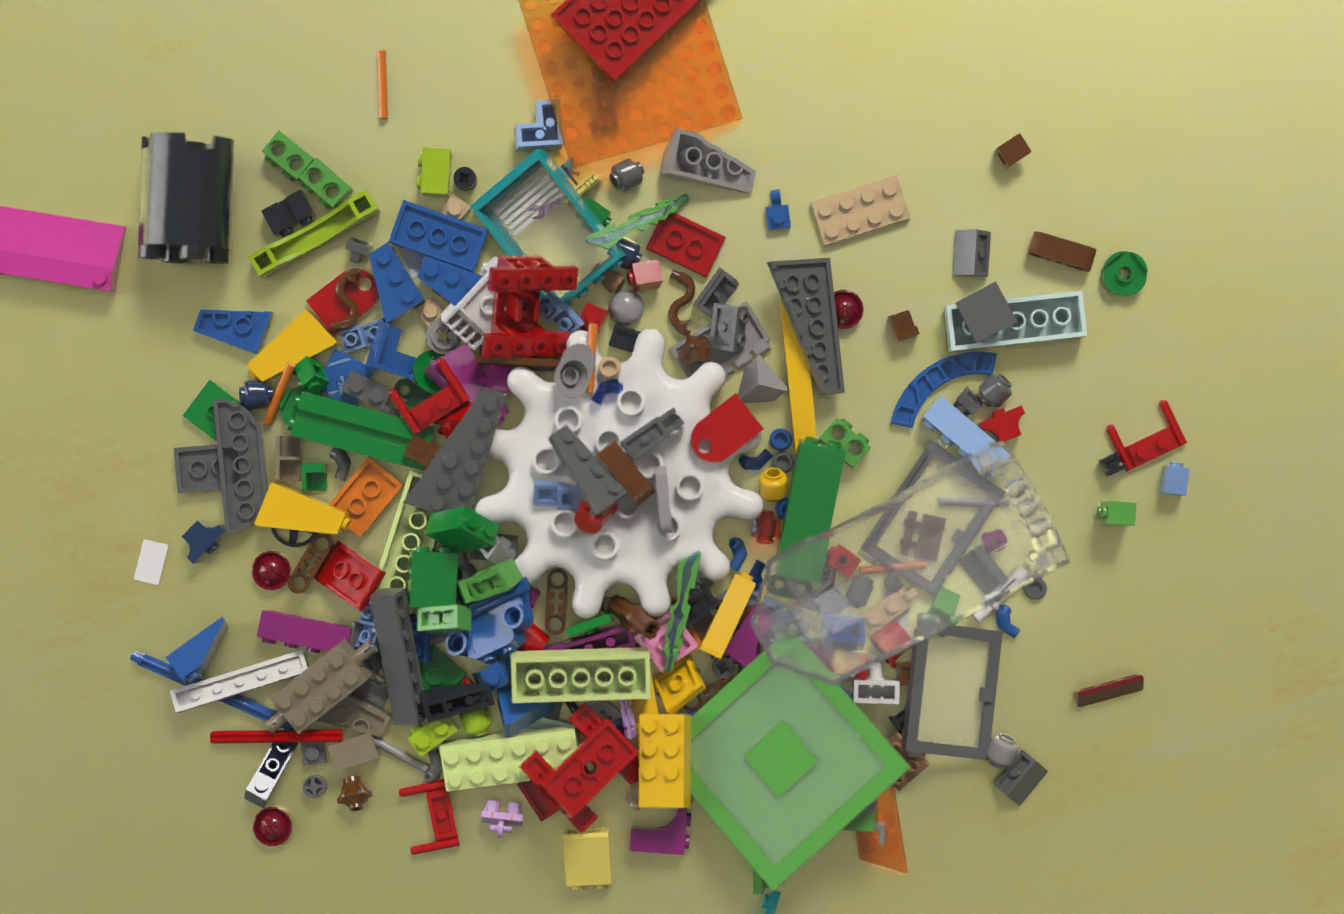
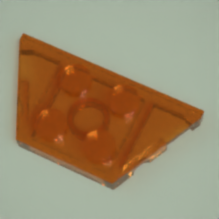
[855,786,908,873]

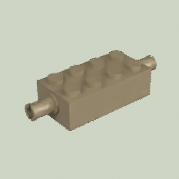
[265,638,378,734]

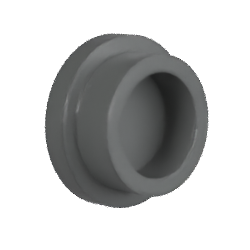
[771,451,794,473]

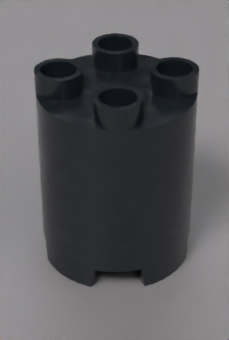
[138,132,234,264]

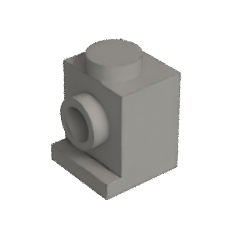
[479,535,516,564]

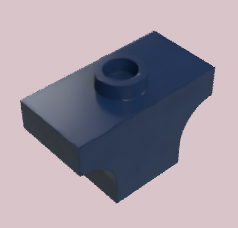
[182,520,226,564]

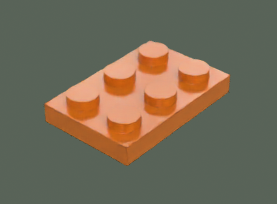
[330,456,404,538]

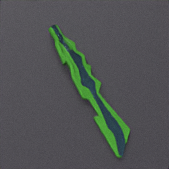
[585,193,689,250]
[664,551,701,672]

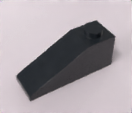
[420,683,495,723]

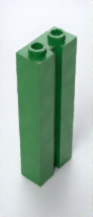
[287,391,435,471]
[773,436,846,582]

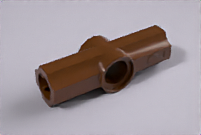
[607,594,660,640]

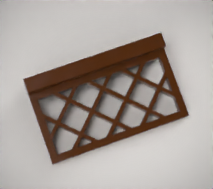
[475,345,562,372]

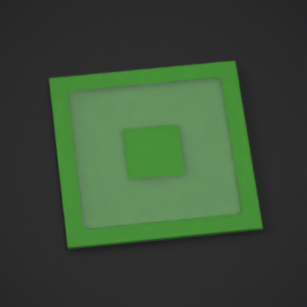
[691,628,911,891]

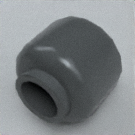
[609,158,644,191]
[979,373,1012,407]

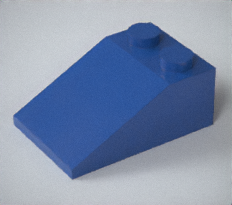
[165,617,228,685]

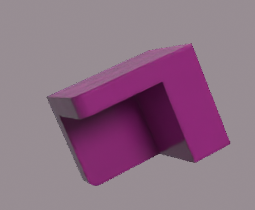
[487,364,511,397]

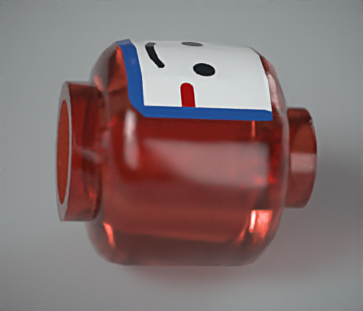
[751,510,781,545]

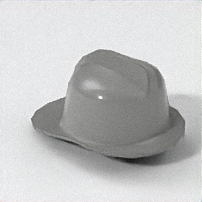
[554,343,596,398]

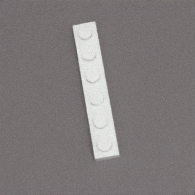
[170,650,307,714]

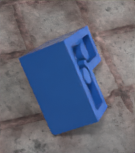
[366,322,416,380]

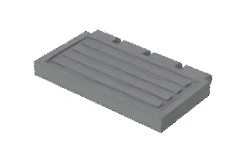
[670,301,771,377]

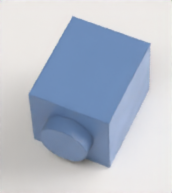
[1160,462,1190,496]

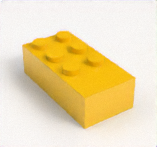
[639,714,691,808]

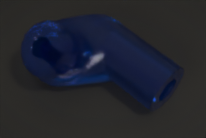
[591,379,623,405]
[738,448,773,470]
[748,560,767,594]

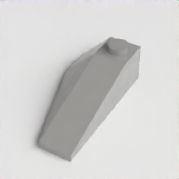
[659,128,756,193]

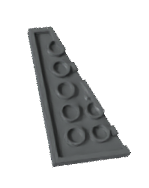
[767,258,845,395]
[403,387,506,513]

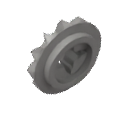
[425,318,461,354]

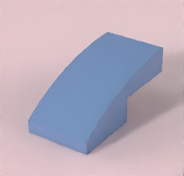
[533,481,581,510]

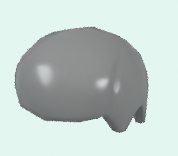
[608,290,644,326]

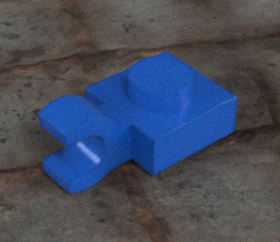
[765,189,791,230]

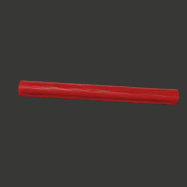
[210,729,343,744]

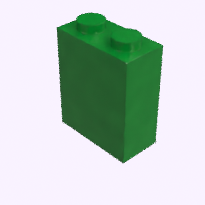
[425,506,499,553]
[407,546,458,607]

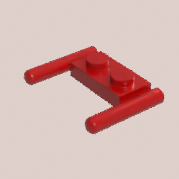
[388,358,470,435]
[1106,399,1187,472]
[398,779,460,855]

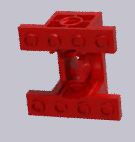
[481,255,579,358]
[518,703,639,833]

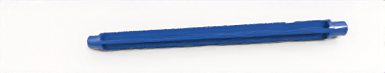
[130,651,295,730]

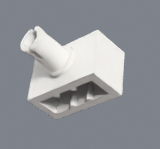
[852,656,900,704]

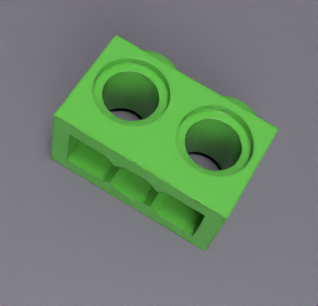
[262,130,314,182]
[299,157,353,209]
[818,418,871,468]
[1097,501,1137,526]
[465,558,523,602]
[417,605,471,634]

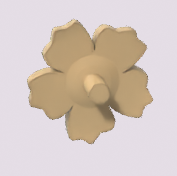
[625,783,640,811]

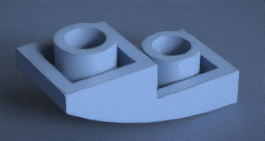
[539,292,585,334]
[339,318,386,353]
[355,602,379,654]

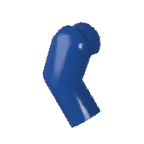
[729,537,748,572]
[996,605,1020,638]

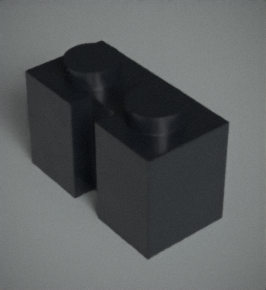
[261,189,317,238]

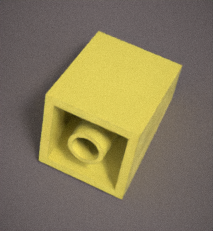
[562,827,612,890]

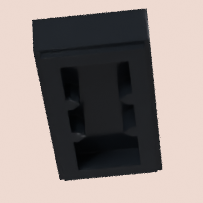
[608,324,641,353]

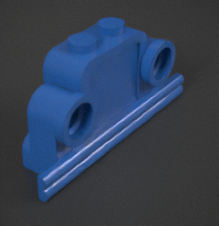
[431,577,534,664]

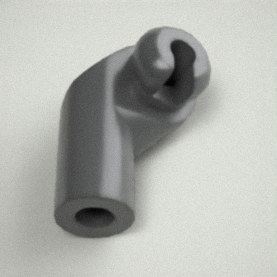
[330,448,351,481]
[423,748,443,783]

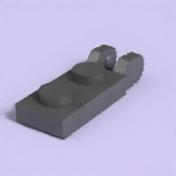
[341,370,408,417]
[619,407,685,462]

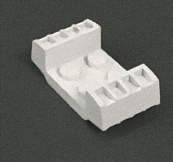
[440,257,498,350]

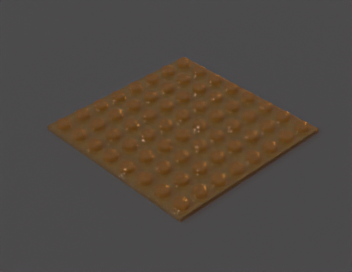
[518,0,743,168]

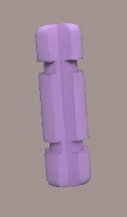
[619,699,637,739]

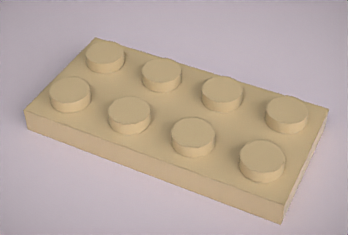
[811,175,911,246]

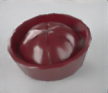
[834,289,864,329]
[251,551,291,590]
[253,807,292,846]

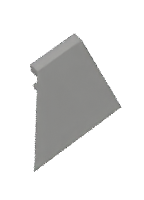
[738,354,788,403]

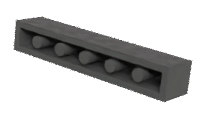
[370,588,427,725]

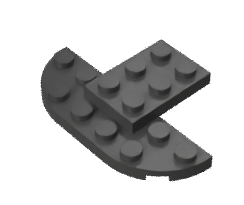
[174,399,268,535]

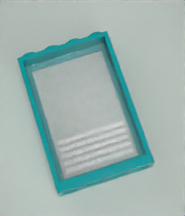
[470,148,626,307]

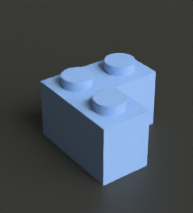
[514,99,563,152]

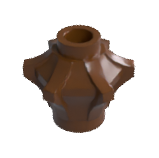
[678,333,712,367]
[337,776,373,811]

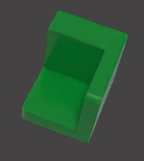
[301,463,328,491]

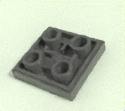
[955,281,1017,343]

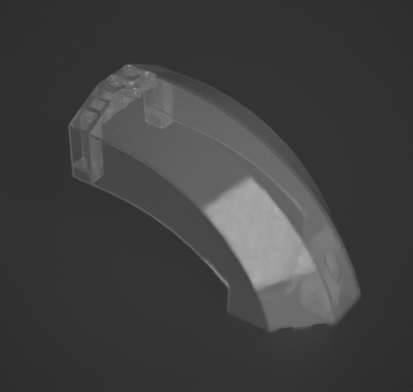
[750,441,1070,686]

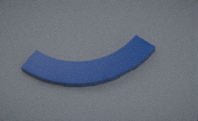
[890,352,997,428]

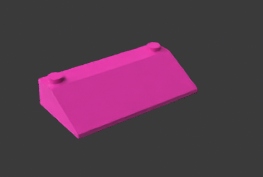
[0,206,126,293]

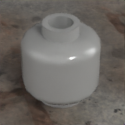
[986,733,1019,769]

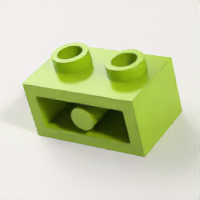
[417,147,452,197]
[407,717,460,757]

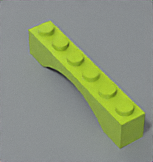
[248,189,381,278]

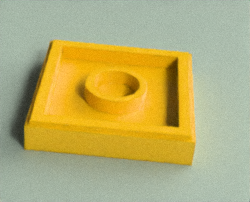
[653,653,706,714]

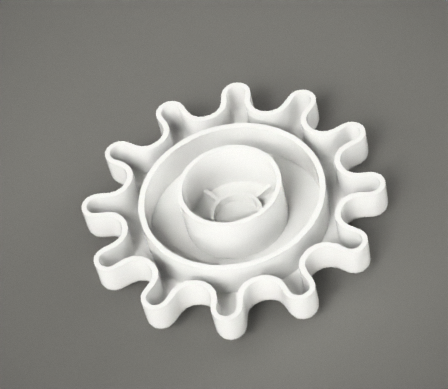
[475,329,763,618]

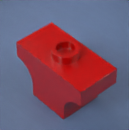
[977,405,1025,444]

